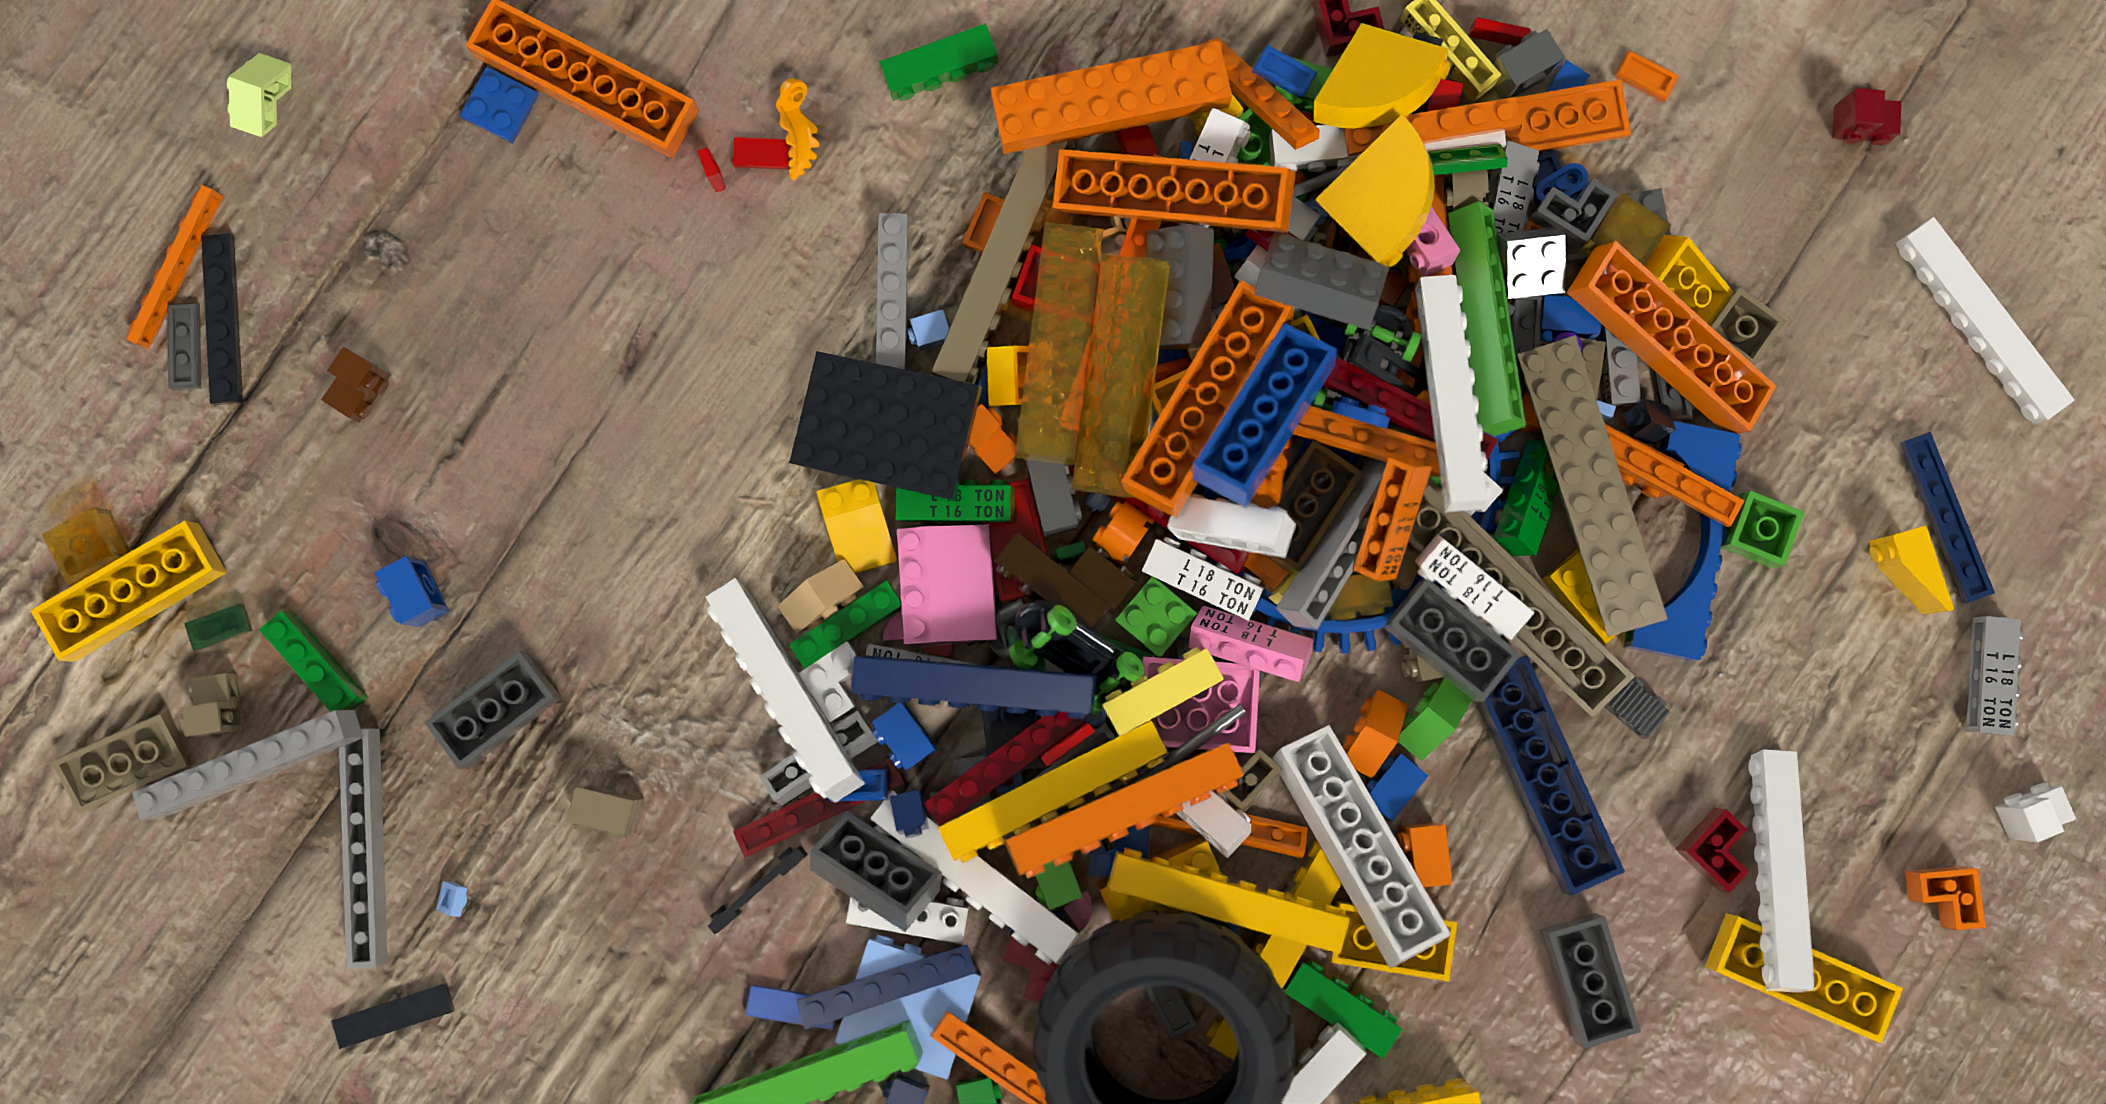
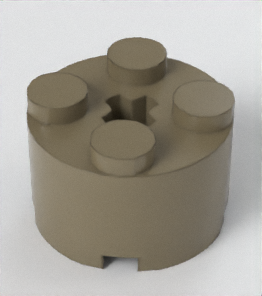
[1443,170,1489,217]

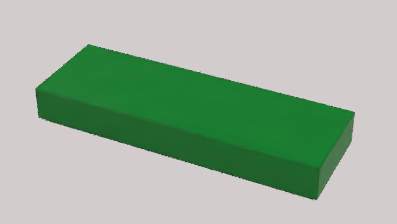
[1428,144,1508,175]

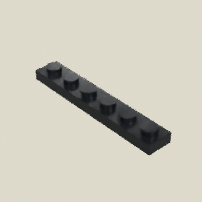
[201,233,243,405]

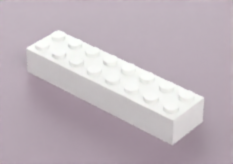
[706,578,865,803]
[1272,725,1451,968]

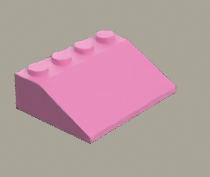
[897,525,997,648]
[1138,657,1260,753]

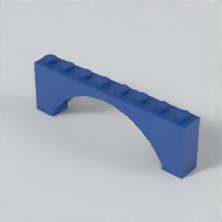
[1624,421,1742,661]

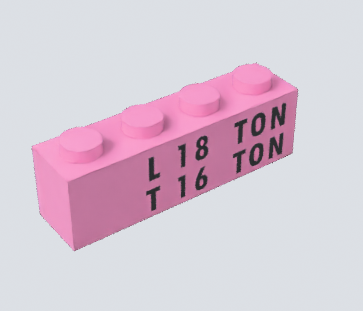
[1188,606,1314,682]

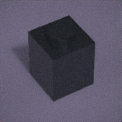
[1624,398,1676,444]

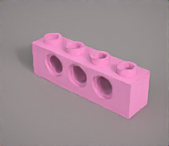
[1405,206,1460,277]

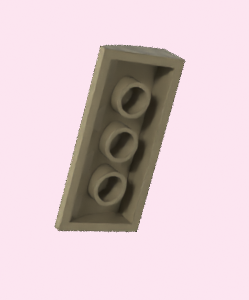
[51,709,189,814]

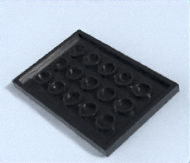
[789,351,982,501]

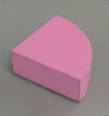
[883,611,904,641]
[1063,890,1092,932]

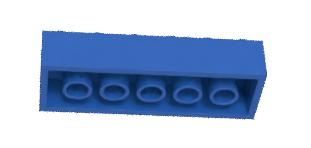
[1193,323,1337,507]

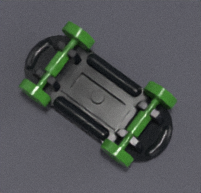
[1312,304,1422,412]
[1009,600,1145,715]

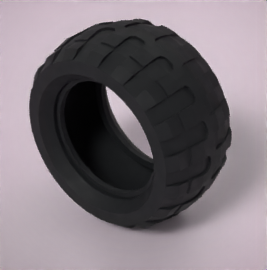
[1033,910,1295,1104]

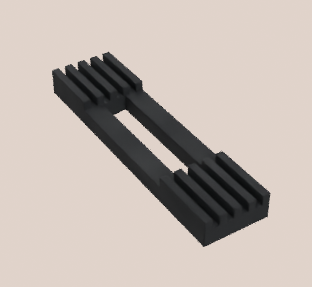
[1348,334,1429,397]
[708,846,808,935]

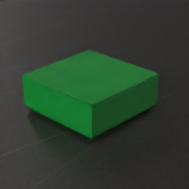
[1056,541,1086,562]

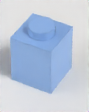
[907,310,949,352]

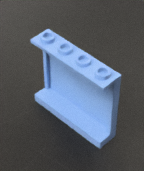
[835,934,982,1079]

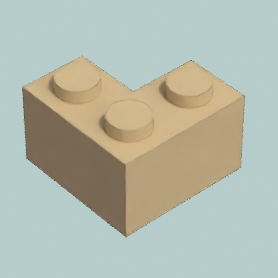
[777,559,864,634]

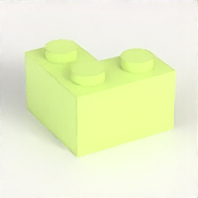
[227,53,291,137]

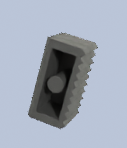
[1604,676,1671,739]

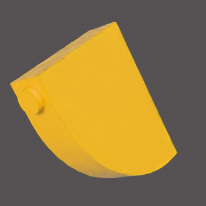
[1314,23,1450,129]
[1315,114,1434,267]

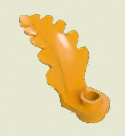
[775,78,819,180]

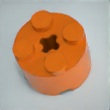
[1092,500,1154,566]

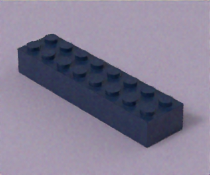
[851,655,1097,719]
[1477,655,1625,896]

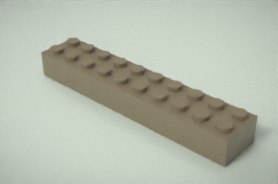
[932,139,1079,384]
[1517,335,1667,637]
[1408,477,1635,718]

